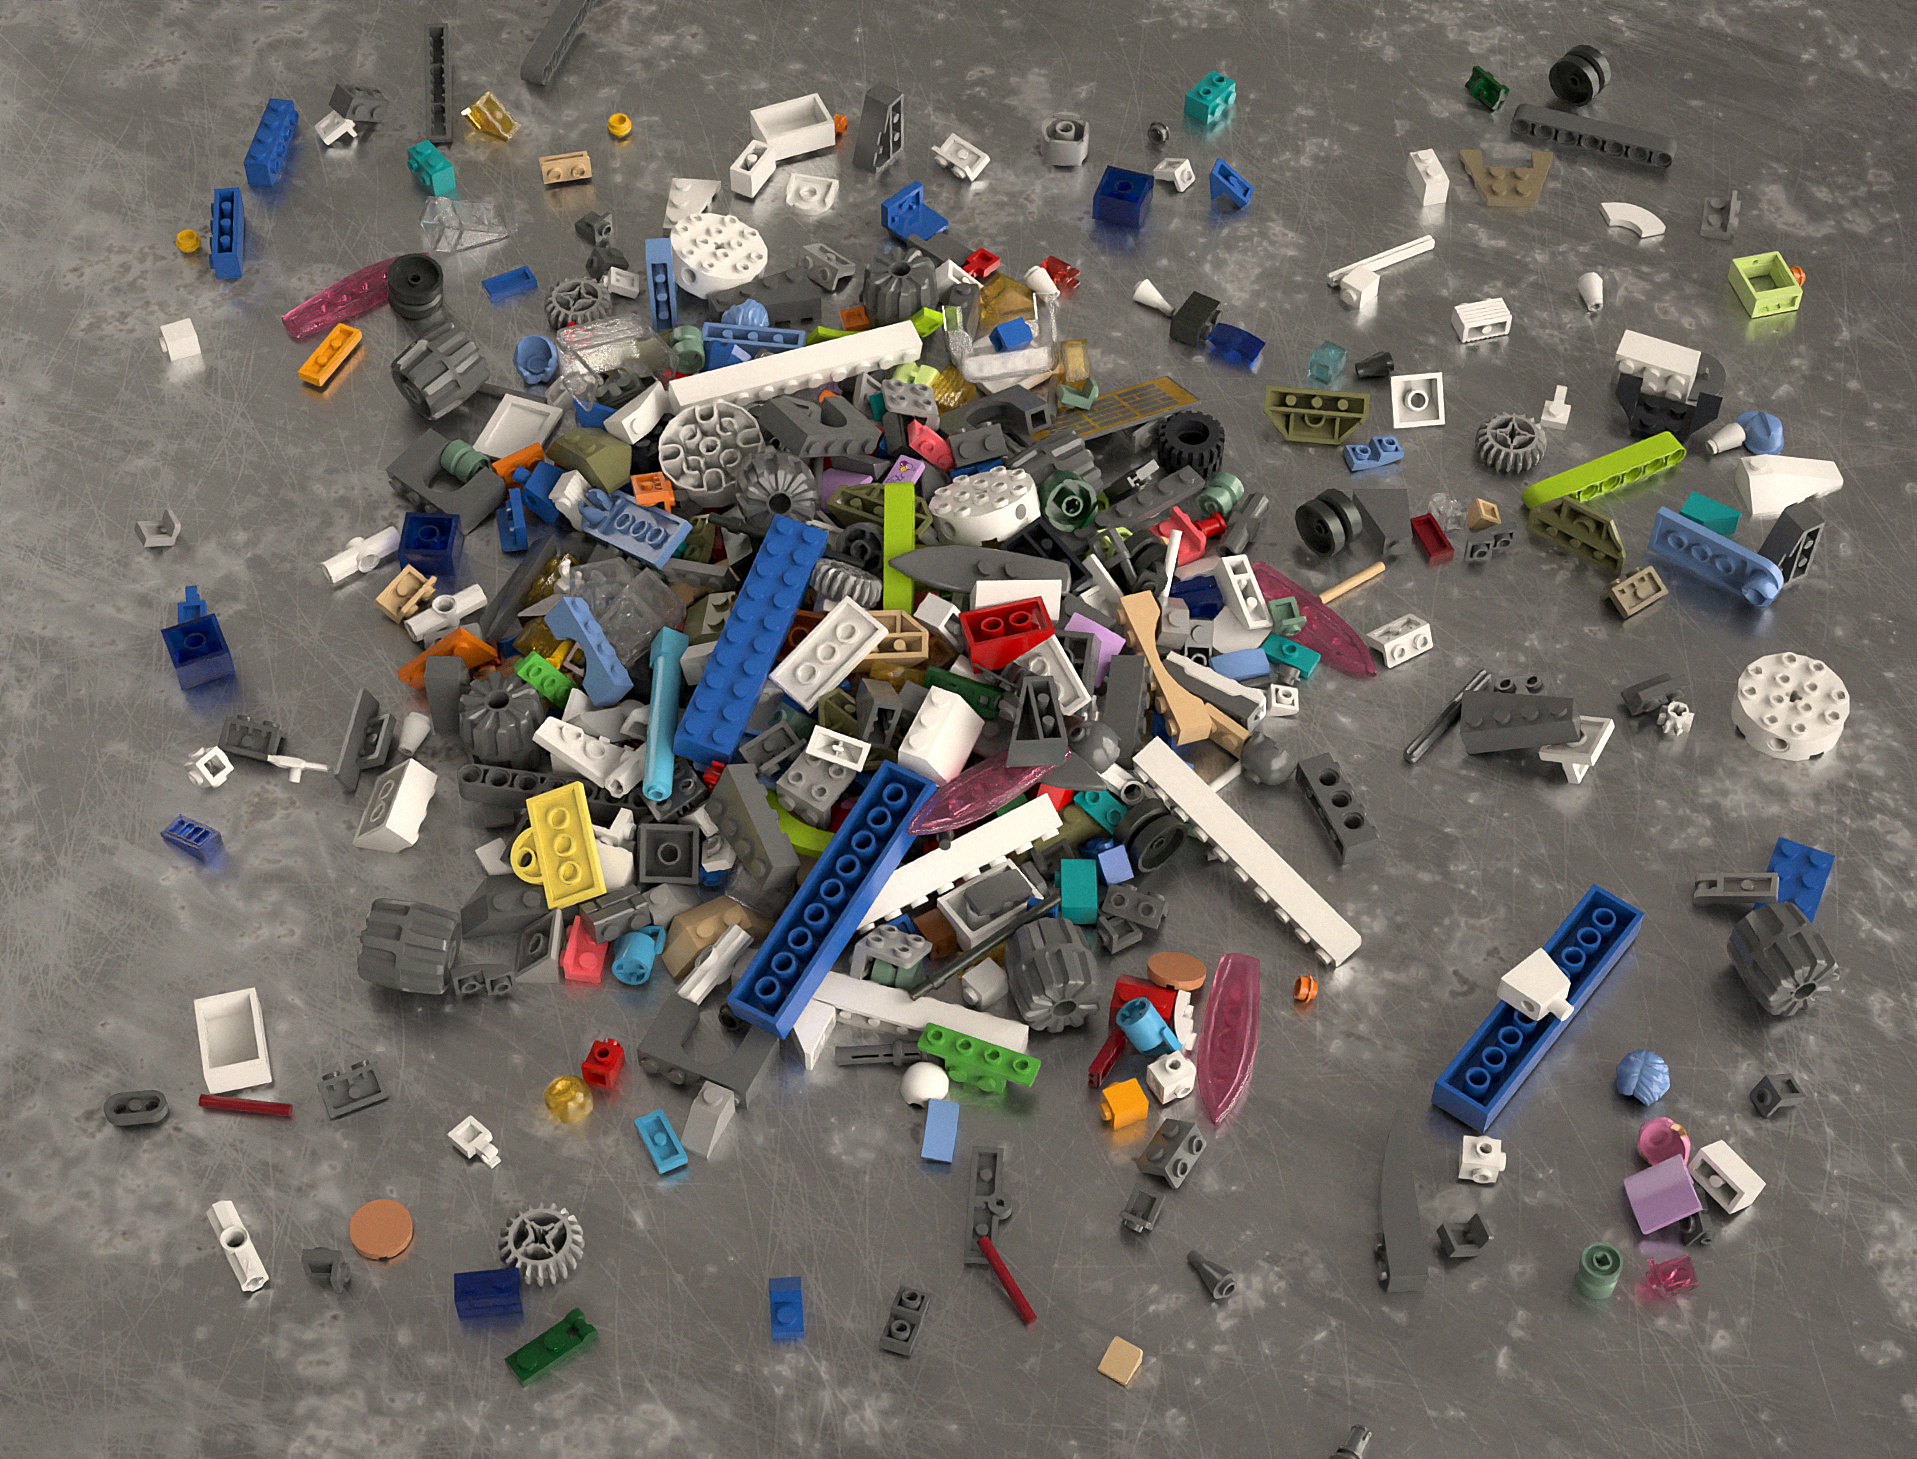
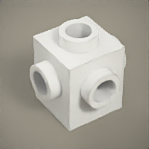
[183,746,234,788]
[1146,1050,1196,1104]
[1458,1135,1506,1183]

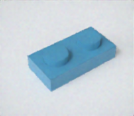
[634,1108,688,1175]

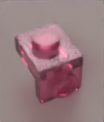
[1646,1254,1701,1299]

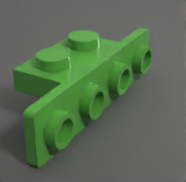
[513,651,589,710]
[917,1022,1041,1094]

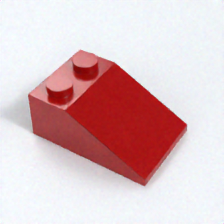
[958,596,1055,674]

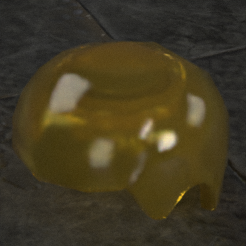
[544,1075,594,1123]

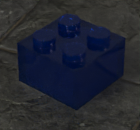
[1092,165,1154,230]
[397,512,463,576]
[161,613,236,690]

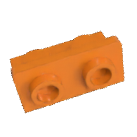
[491,442,545,500]
[630,472,675,513]

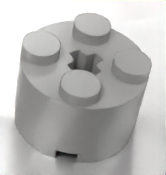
[1040,112,1089,167]

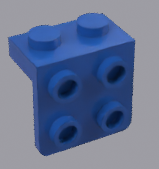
[881,180,949,243]

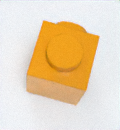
[1098,1078,1148,1130]

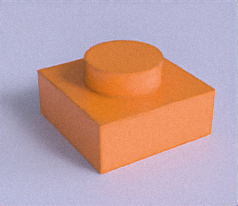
[839,306,870,331]

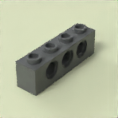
[1295,752,1379,865]

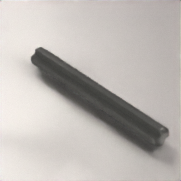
[1403,670,1492,763]

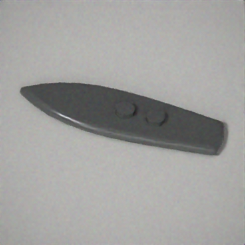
[888,545,1071,597]
[972,715,1107,791]

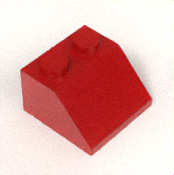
[1108,974,1178,1028]

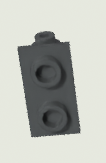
[1679,1176,1715,1246]

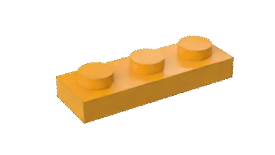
[297,323,362,387]

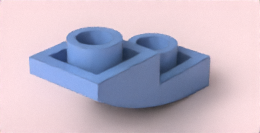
[1342,436,1404,471]
[1208,648,1272,682]
[920,1098,960,1163]

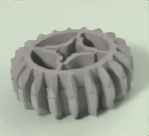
[544,276,612,333]
[1475,411,1547,474]
[809,558,883,609]
[498,1202,585,1287]

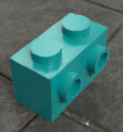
[1184,70,1236,124]
[407,139,456,197]
[1054,859,1097,924]

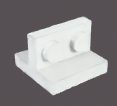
[1539,715,1615,784]

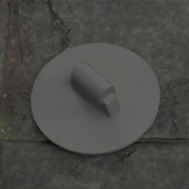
[1687,352,1726,401]

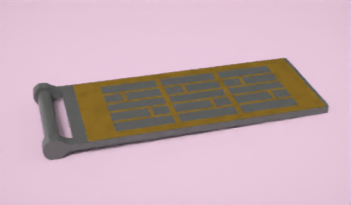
[992,376,1201,456]

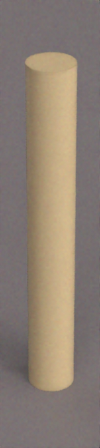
[1316,561,1385,606]

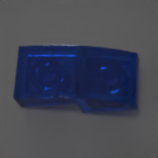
[1207,323,1266,362]

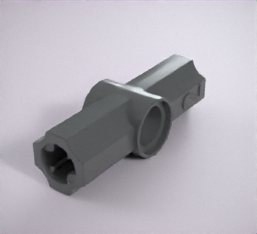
[1216,491,1270,558]

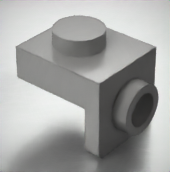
[134,509,181,547]

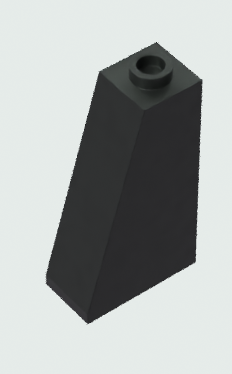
[720,506,763,584]

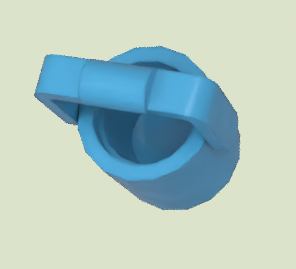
[612,925,666,985]
[1116,997,1182,1057]

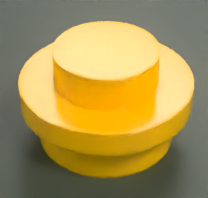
[607,113,631,135]
[175,229,201,252]

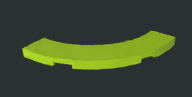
[806,307,946,346]
[765,788,835,859]

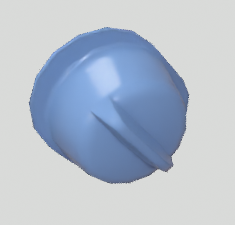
[1736,411,1784,455]

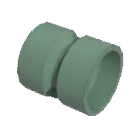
[669,325,705,374]
[440,439,491,484]
[1196,471,1244,519]
[871,958,923,992]
[1574,1242,1623,1300]

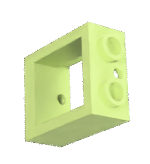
[1727,251,1803,318]

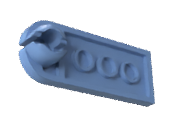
[578,489,693,570]
[1647,506,1784,607]

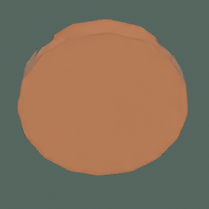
[1147,952,1206,991]
[349,1199,413,1259]

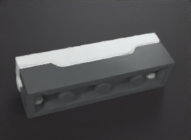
[1162,651,1266,733]

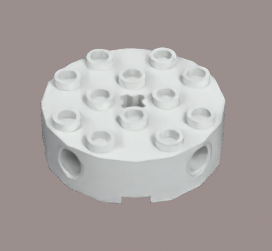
[669,213,767,299]
[658,401,766,508]
[928,466,1040,547]
[1731,652,1850,761]

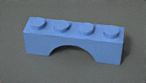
[544,597,634,707]

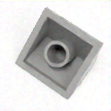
[514,908,565,984]

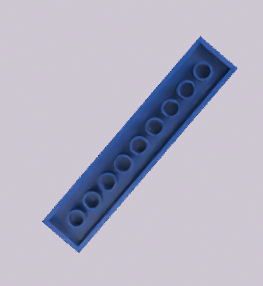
[673,514,828,767]
[726,759,941,1040]
[1431,884,1645,1134]

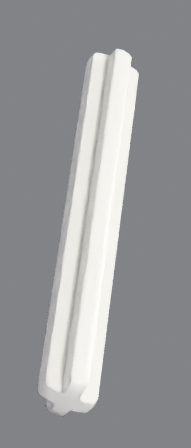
[1326,235,1435,287]

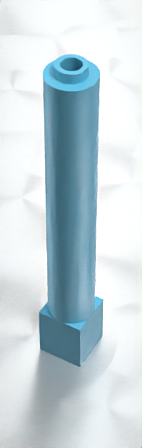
[642,626,689,801]

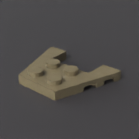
[1458,149,1554,208]

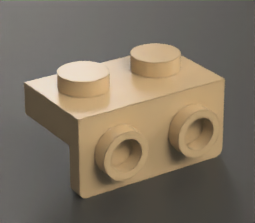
[539,151,592,184]
[373,564,437,625]
[1205,703,1252,760]

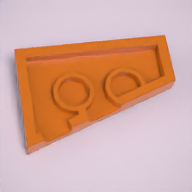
[397,627,498,690]

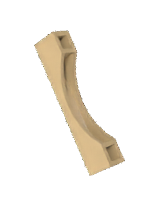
[1114,590,1212,746]

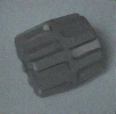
[863,247,938,338]
[390,322,491,421]
[1004,428,1104,524]
[735,445,818,530]
[459,671,545,771]
[357,898,462,995]
[1726,901,1840,1017]
[1003,917,1104,1033]

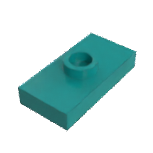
[1261,632,1321,678]

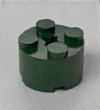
[1038,470,1098,532]

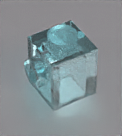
[1308,340,1348,386]

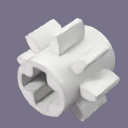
[1657,701,1694,736]

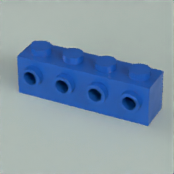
[243,98,299,187]
[209,187,244,279]

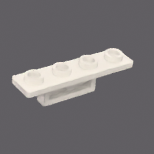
[1077,554,1125,636]

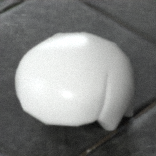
[900,1062,949,1108]

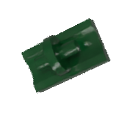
[1465,66,1510,110]

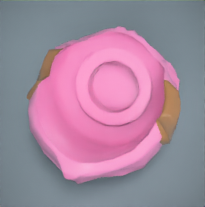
[1636,1117,1691,1167]

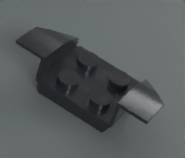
[1615,373,1723,446]

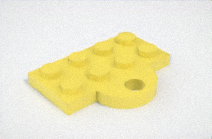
[510,781,606,911]

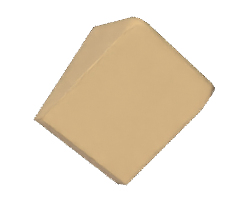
[1464,498,1501,529]
[1098,1336,1143,1386]

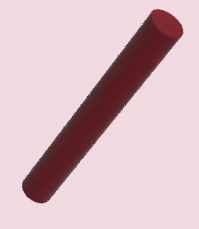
[199,1094,293,1116]
[976,1236,1037,1325]

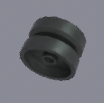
[1549,44,1611,107]
[387,253,443,319]
[1295,488,1363,558]
[1110,530,1178,594]
[1113,798,1188,873]

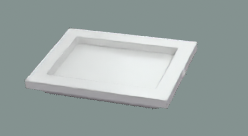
[473,394,563,461]

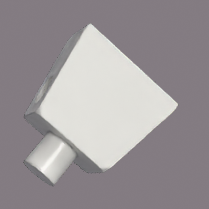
[1496,947,1574,1021]

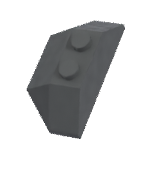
[460,873,580,939]

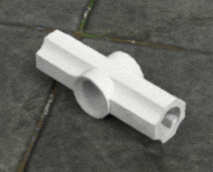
[320,526,403,583]
[404,584,488,642]
[605,740,647,798]
[1096,762,1171,809]
[675,922,754,1005]
[206,1200,269,1292]

